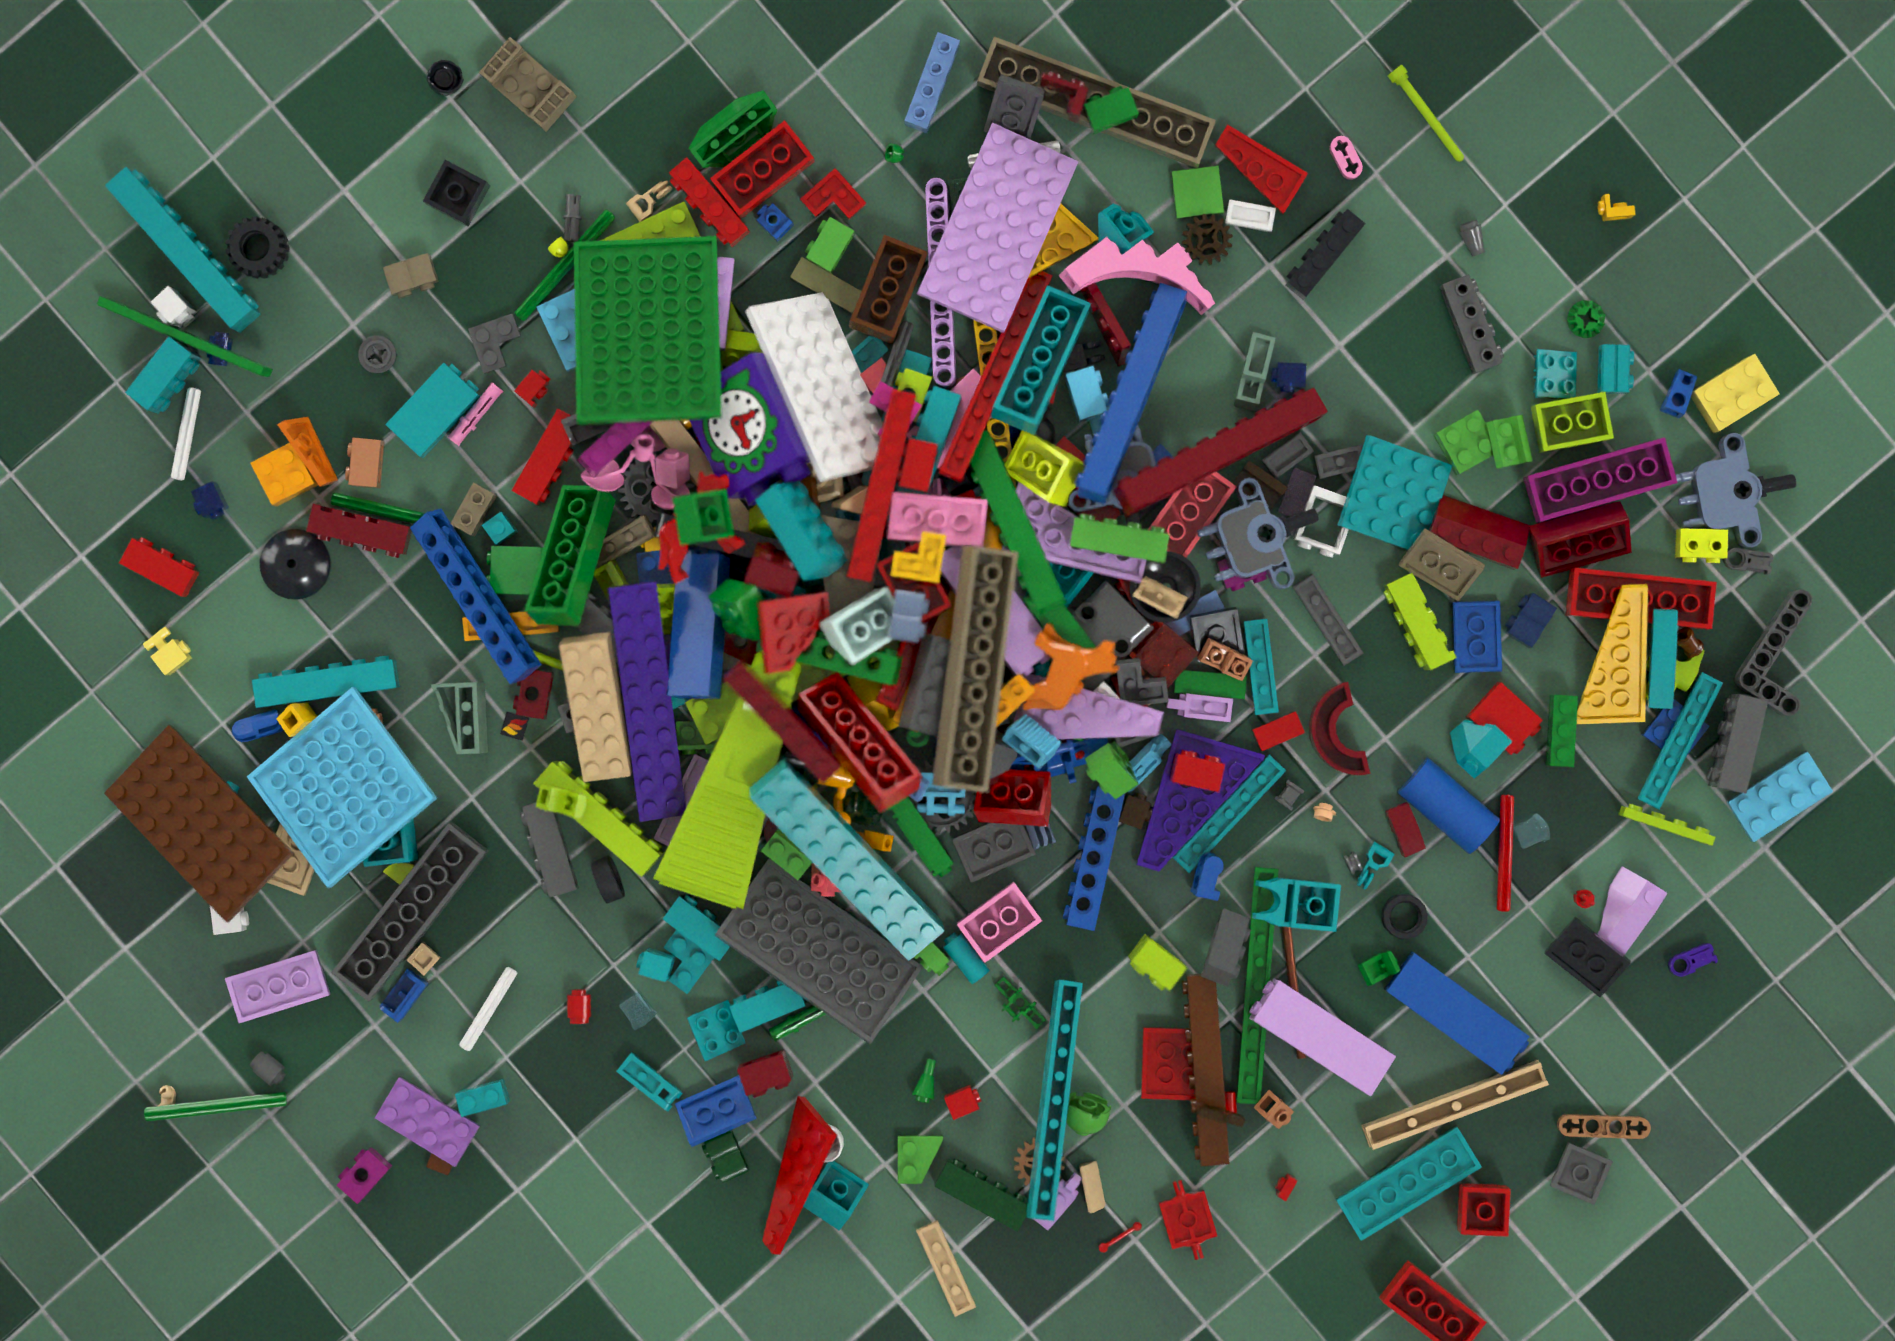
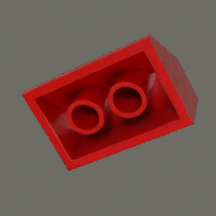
[974,769,1051,827]

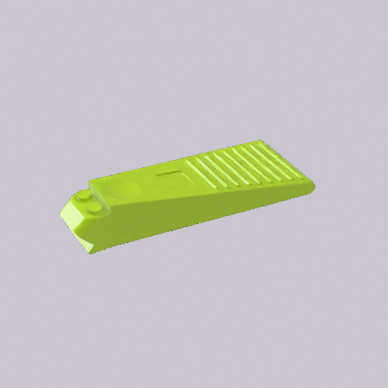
[653,651,801,909]

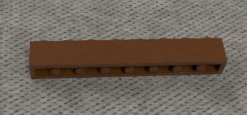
[1182,973,1230,1166]

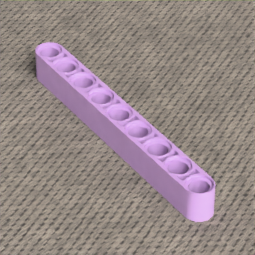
[926,178,957,390]

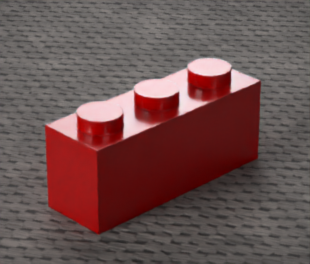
[119,537,200,597]

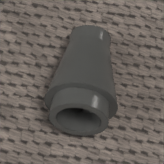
[1459,220,1485,257]

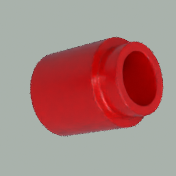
[567,989,591,1024]

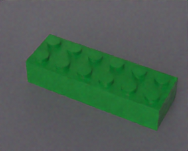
[525,485,616,626]

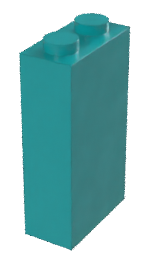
[385,362,480,458]

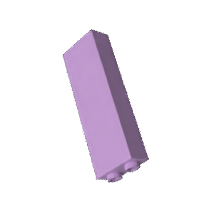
[940,546,1052,677]
[1249,978,1396,1096]

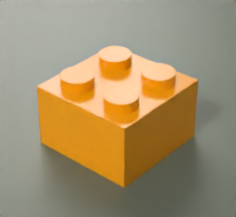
[250,443,318,506]

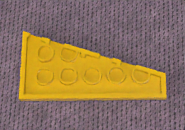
[1028,203,1099,278]
[1577,584,1648,724]

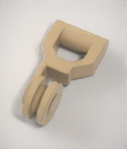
[626,180,673,222]

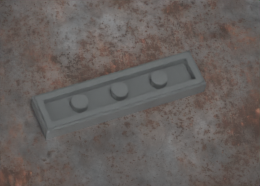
[1293,574,1363,666]

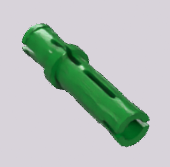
[769,1005,826,1042]

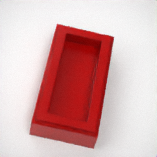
[1252,711,1305,751]

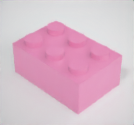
[957,881,1042,963]

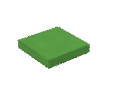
[1171,166,1224,219]

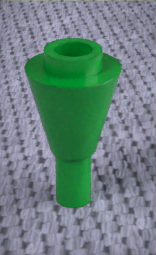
[912,1059,936,1104]

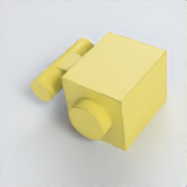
[143,626,192,675]

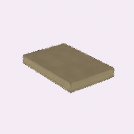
[1399,529,1485,602]

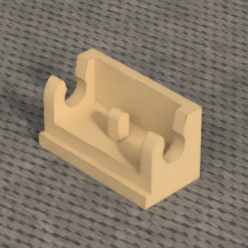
[1133,576,1188,619]

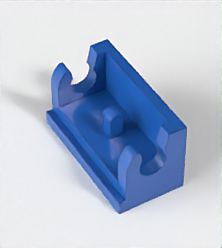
[380,968,429,1023]

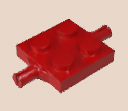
[1159,1180,1217,1260]

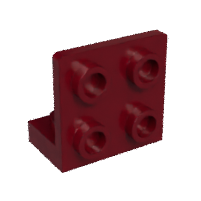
[1040,72,1088,123]

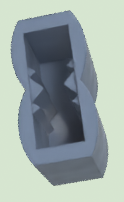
[889,590,929,643]

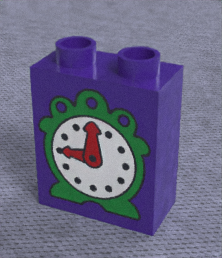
[690,353,811,506]

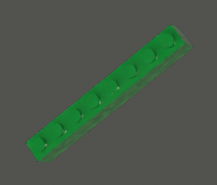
[970,430,1067,615]

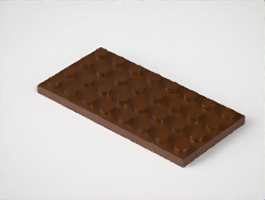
[104,725,294,923]

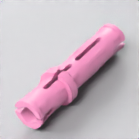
[447,382,503,446]

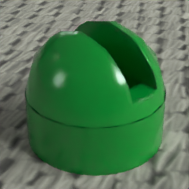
[885,143,904,163]

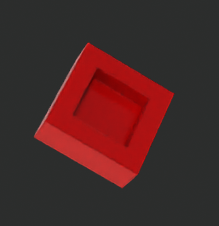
[1275,1173,1297,1201]

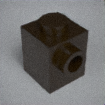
[1119,792,1153,829]

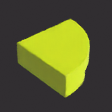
[383,862,415,885]

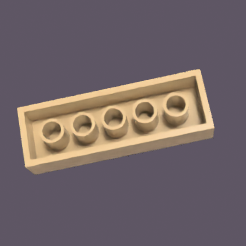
[559,632,632,782]

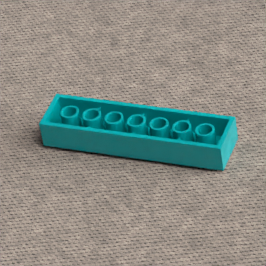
[105,167,261,333]

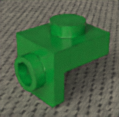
[1358,951,1400,986]

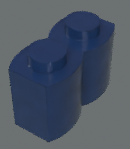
[1505,593,1557,648]

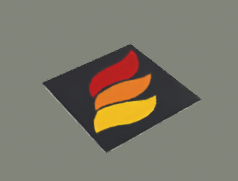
[500,712,529,741]

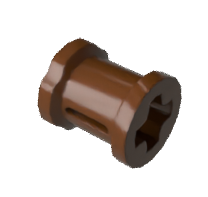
[1677,627,1704,658]

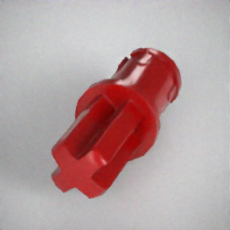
[1573,889,1595,908]

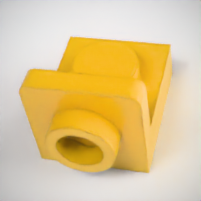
[1598,194,1635,221]

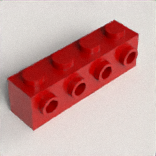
[669,157,750,248]

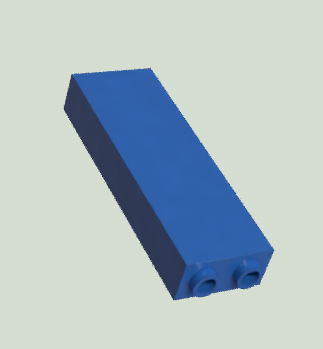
[667,550,730,699]
[1384,951,1530,1075]

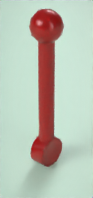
[1099,1222,1142,1252]

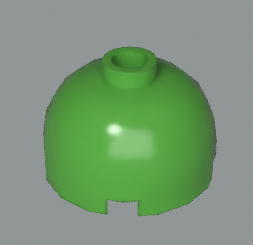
[1066,1092,1111,1136]

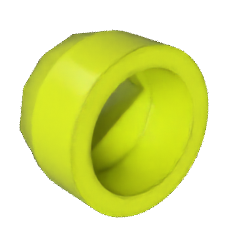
[548,237,568,258]

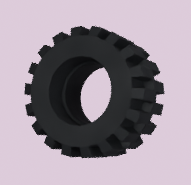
[225,216,290,279]

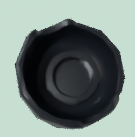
[427,60,464,96]

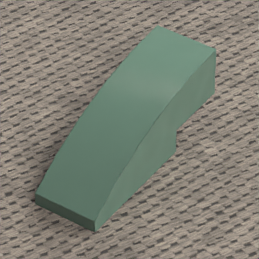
[1233,332,1276,412]

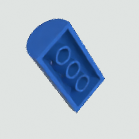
[1397,757,1500,854]

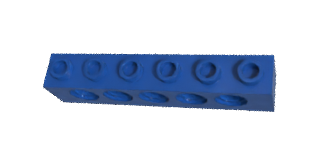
[1063,786,1125,931]

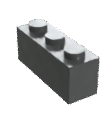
[1201,908,1251,986]

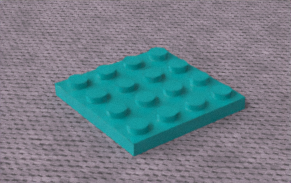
[1337,435,1452,550]

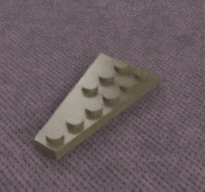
[821,515,884,653]

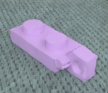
[1166,693,1233,722]
[1034,1172,1082,1230]

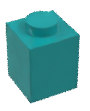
[482,512,518,546]

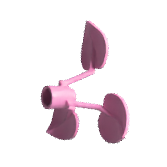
[581,426,690,510]

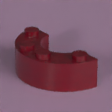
[1309,682,1370,775]

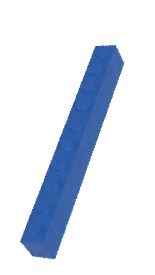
[1075,283,1187,505]

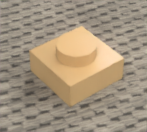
[407,942,441,976]

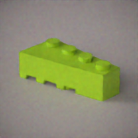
[1383,573,1457,670]

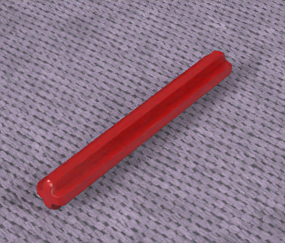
[1497,795,1514,912]

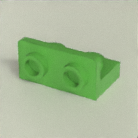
[676,721,718,755]

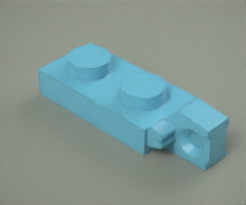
[1128,734,1172,793]

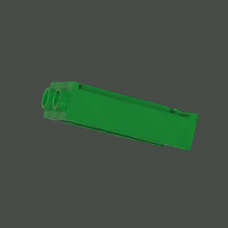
[887,796,954,878]

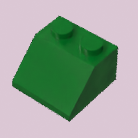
[672,489,734,545]

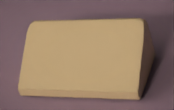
[1079,1161,1105,1213]

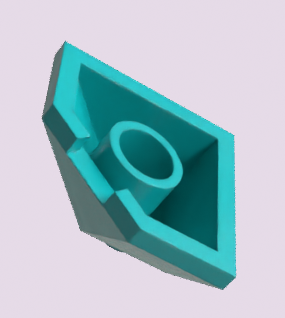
[1098,203,1154,255]
[1450,720,1512,778]

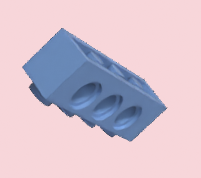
[905,32,960,133]

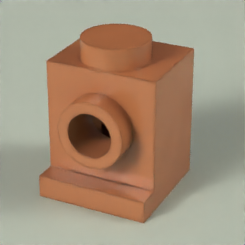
[1254,1090,1294,1129]

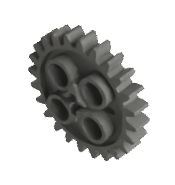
[618,451,695,524]
[909,757,976,834]

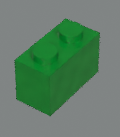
[1083,86,1139,135]

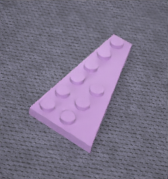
[1002,482,1146,584]
[1013,673,1164,739]

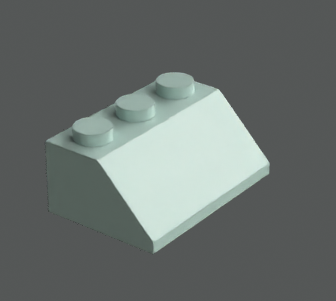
[819,587,895,664]

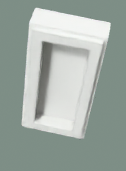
[1225,200,1276,232]

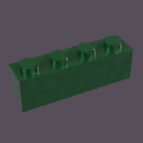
[935,1158,1028,1232]

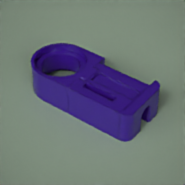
[1668,943,1718,977]

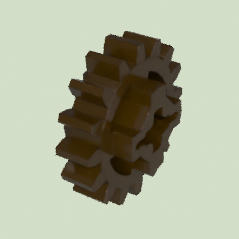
[1181,214,1233,266]

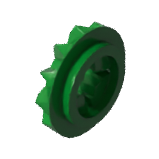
[1567,300,1605,338]

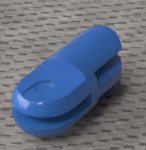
[231,709,284,742]

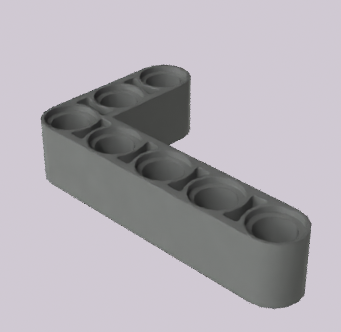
[1734,590,1812,716]

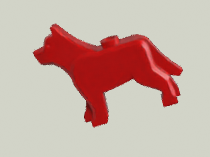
[658,471,746,584]

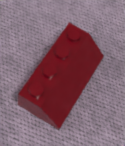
[1429,495,1530,570]
[1529,501,1632,578]

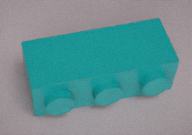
[663,895,730,961]
[729,981,806,1033]

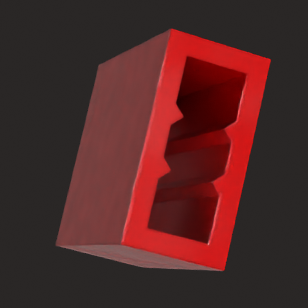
[1466,682,1543,755]

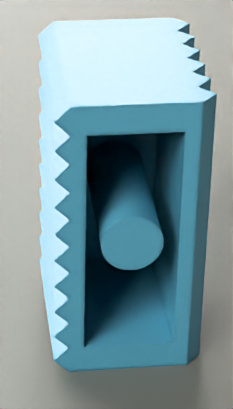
[1002,714,1061,769]

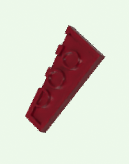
[1079,283,1131,367]

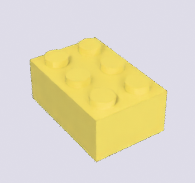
[1691,354,1780,433]

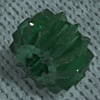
[843,790,883,826]

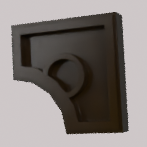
[1195,1102,1245,1127]

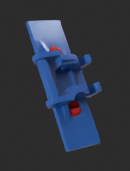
[1009,737,1108,789]

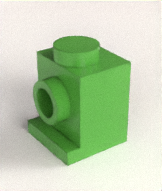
[914,941,950,976]

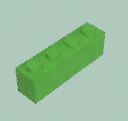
[1070,514,1169,563]

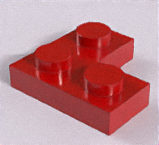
[800,168,867,220]

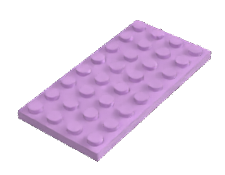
[917,123,1079,333]

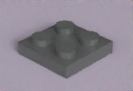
[1550,1142,1613,1205]

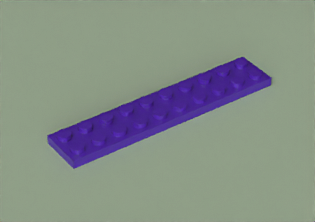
[608,581,686,822]

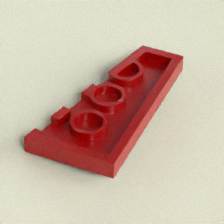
[1215,124,1308,214]

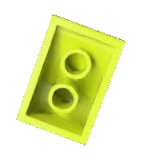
[1005,430,1086,507]

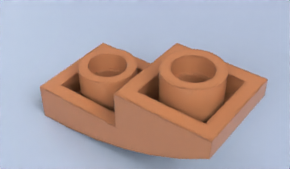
[1198,638,1253,681]

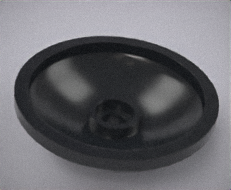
[260,529,331,600]
[1129,551,1201,623]

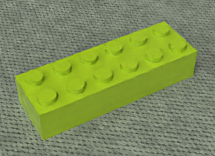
[533,761,664,877]

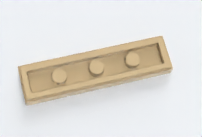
[916,1220,976,1317]

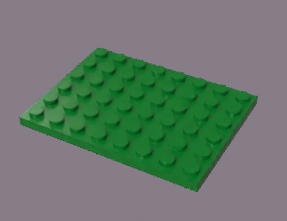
[574,236,722,425]

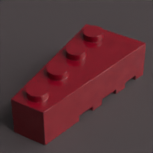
[306,504,412,558]

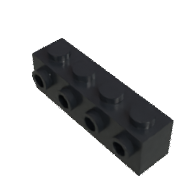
[1285,209,1366,300]

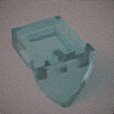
[1513,814,1550,849]
[619,992,657,1030]

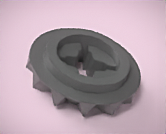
[358,336,397,374]

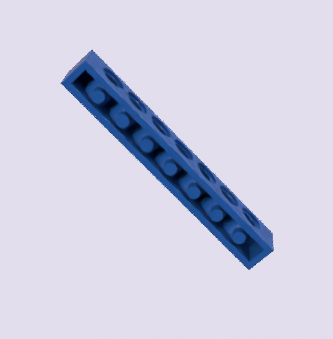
[410,509,542,684]

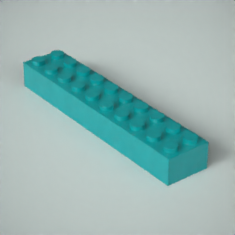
[749,758,944,961]

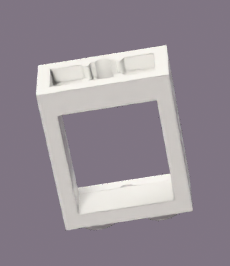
[1293,485,1349,558]

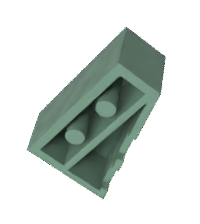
[431,682,488,754]

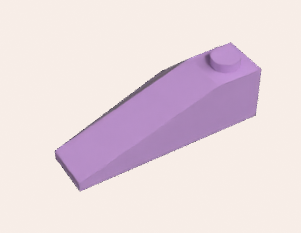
[1598,866,1667,955]

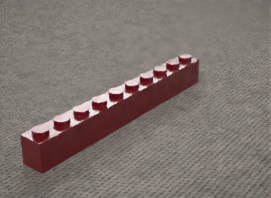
[1113,388,1328,516]

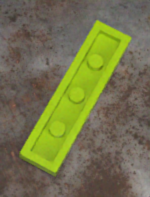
[1618,804,1716,846]

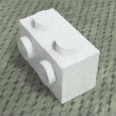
[151,286,197,328]

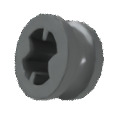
[1343,851,1363,875]

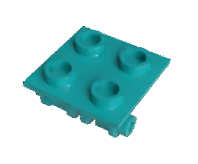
[1533,349,1577,399]
[687,1000,746,1061]

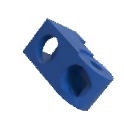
[1659,369,1697,418]
[1190,852,1224,901]

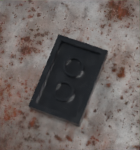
[1545,917,1631,997]

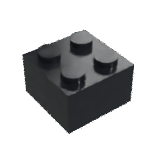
[423,160,490,227]

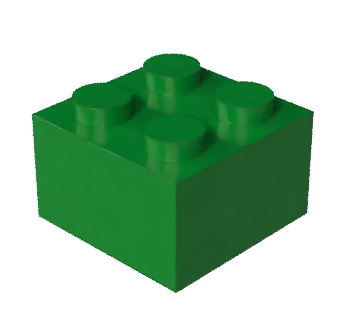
[708,579,764,641]

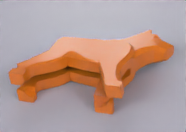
[1023,622,1120,710]

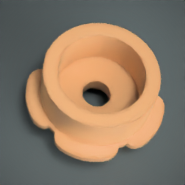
[1313,803,1336,822]

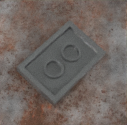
[983,75,1046,139]
[952,823,1036,883]

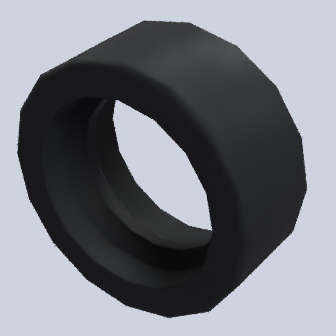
[591,856,625,903]
[1381,894,1428,939]

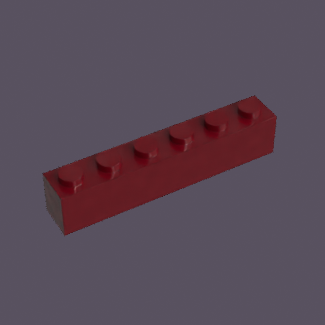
[723,659,841,784]

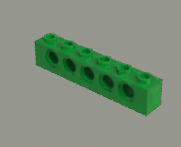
[756,631,903,685]

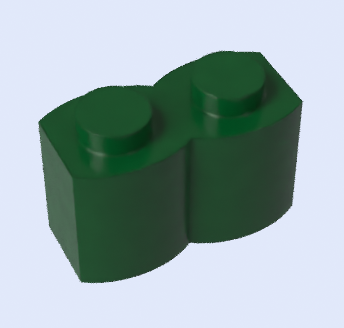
[702,1130,749,1183]

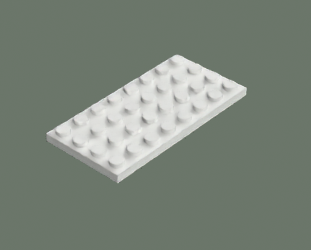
[745,292,883,482]

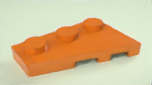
[277,417,338,487]

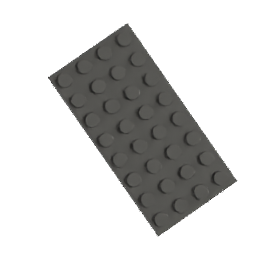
[714,859,923,1045]

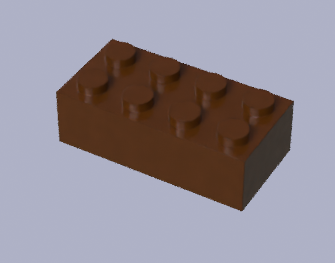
[849,235,928,344]

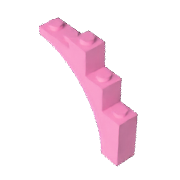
[1059,237,1215,315]

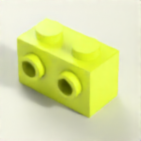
[1675,528,1728,563]

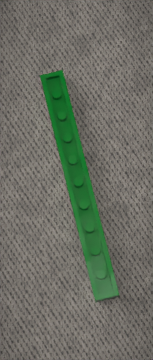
[1236,867,1279,1104]

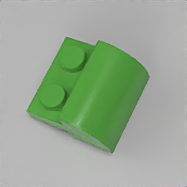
[1486,415,1533,469]

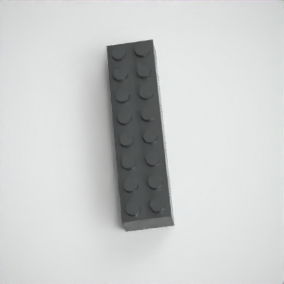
[331,822,489,1002]

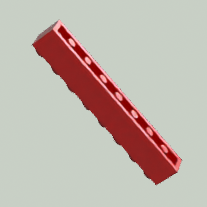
[846,389,916,582]

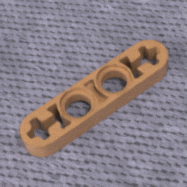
[1557,1114,1651,1139]

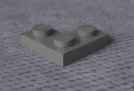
[468,313,521,374]
[1116,658,1168,705]

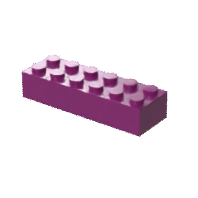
[1523,437,1678,523]

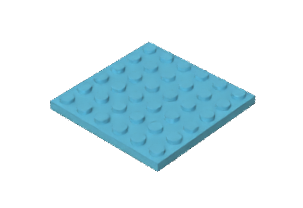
[247,687,437,888]

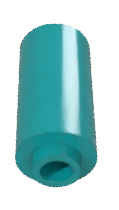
[943,932,990,985]

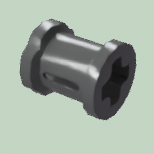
[1274,779,1305,811]

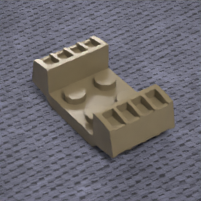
[479,37,577,132]

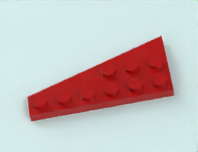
[762,1096,837,1255]

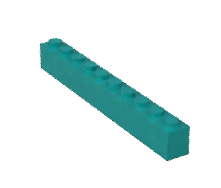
[1026,980,1083,1221]

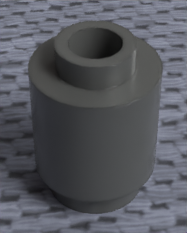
[250,1051,286,1086]

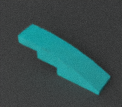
[1648,609,1678,709]

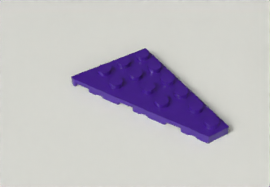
[1136,729,1265,871]

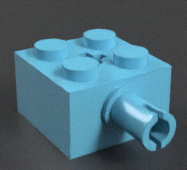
[1064,366,1110,435]

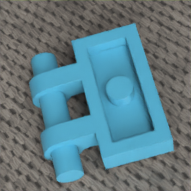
[917,772,965,816]

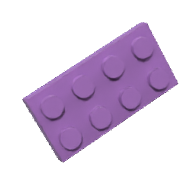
[375,1077,481,1167]

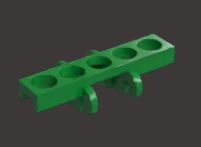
[994,976,1046,1029]

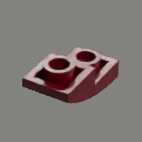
[1386,802,1426,858]

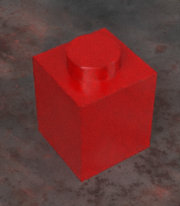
[944,1085,982,1120]

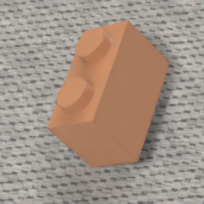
[345,438,385,489]

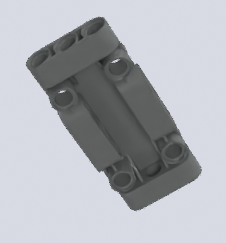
[1001,580,1154,722]

